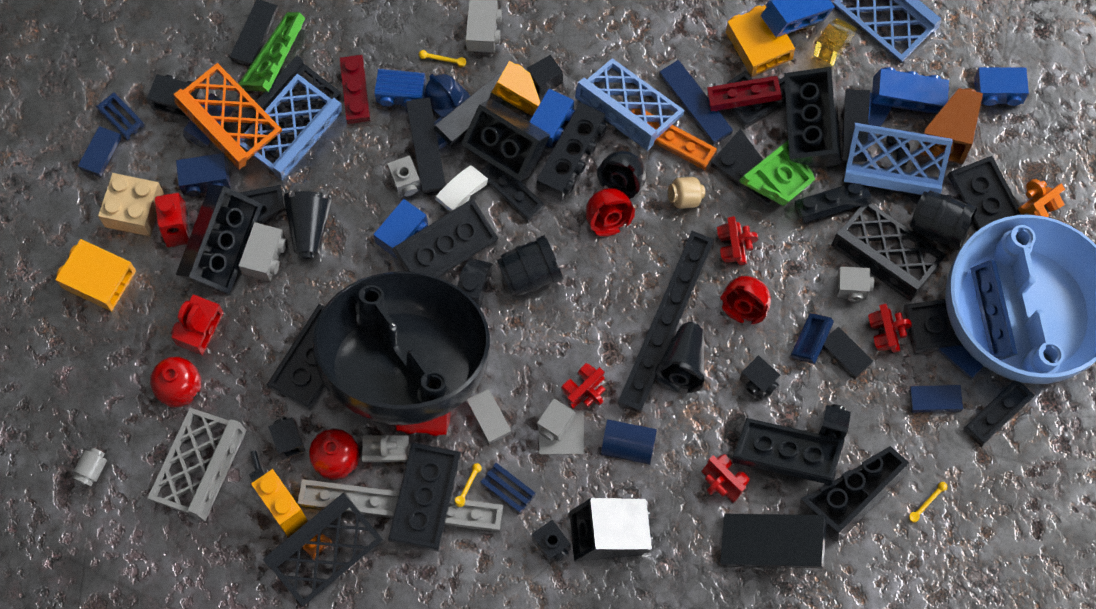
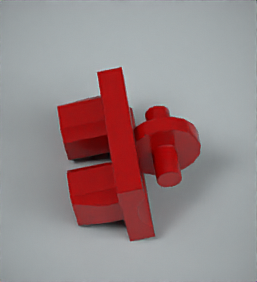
[717,216,759,265]
[868,304,912,353]
[561,363,605,409]
[701,454,750,503]

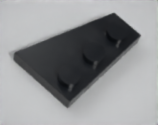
[711,128,773,207]
[239,185,286,224]

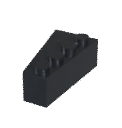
[800,446,910,542]

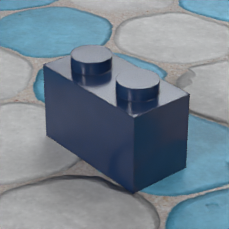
[176,153,231,197]

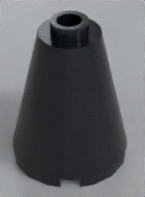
[284,191,332,259]
[655,322,705,393]

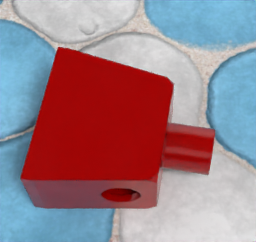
[155,193,190,248]

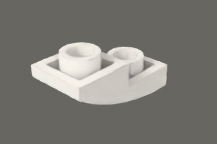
[435,165,488,212]

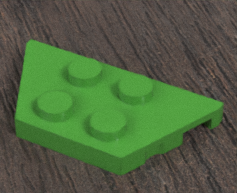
[739,141,815,206]

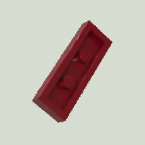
[340,55,371,124]
[707,76,782,112]

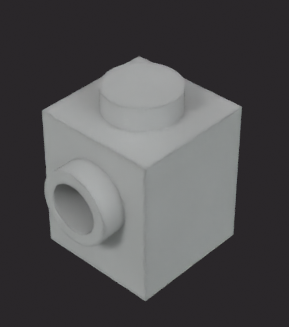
[387,155,421,197]
[837,267,874,302]
[537,398,576,442]

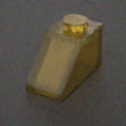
[814,18,857,66]

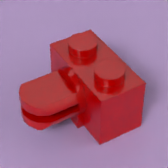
[171,294,224,356]

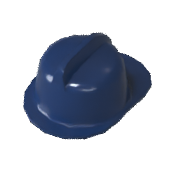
[424,74,470,118]

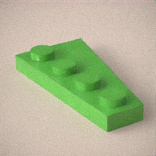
[239,12,306,92]

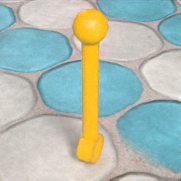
[418,50,466,67]
[455,463,482,507]
[909,482,948,523]

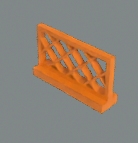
[174,63,282,170]

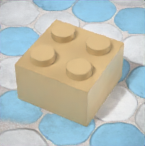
[98,173,164,237]

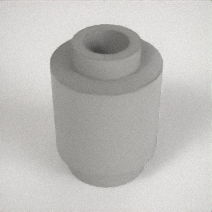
[73,447,107,487]

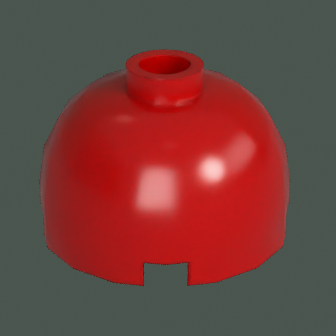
[585,188,635,236]
[720,276,771,324]
[150,357,201,407]
[309,428,360,480]

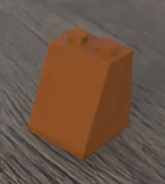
[917,88,983,164]

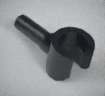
[249,450,264,482]

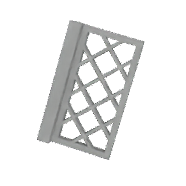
[148,408,247,521]

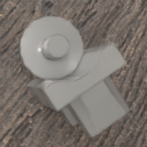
[362,435,409,462]

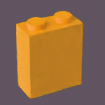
[726,5,795,77]
[55,239,136,312]
[251,469,308,538]

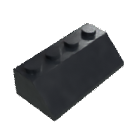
[784,66,842,168]
[176,185,263,294]

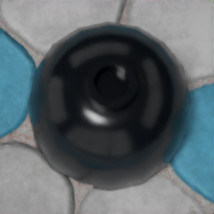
[597,151,646,199]

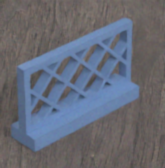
[833,0,941,63]
[575,58,685,151]
[240,74,342,181]
[844,123,953,195]

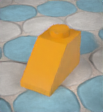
[491,61,540,116]

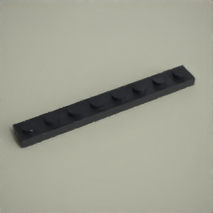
[618,231,714,414]

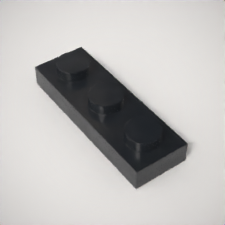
[795,183,872,223]

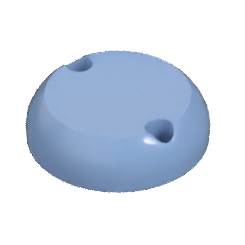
[945,215,1096,384]

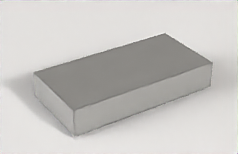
[467,389,512,444]

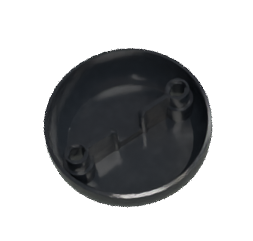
[313,271,490,425]

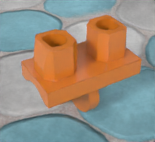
[1018,179,1065,217]

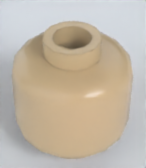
[668,177,705,209]

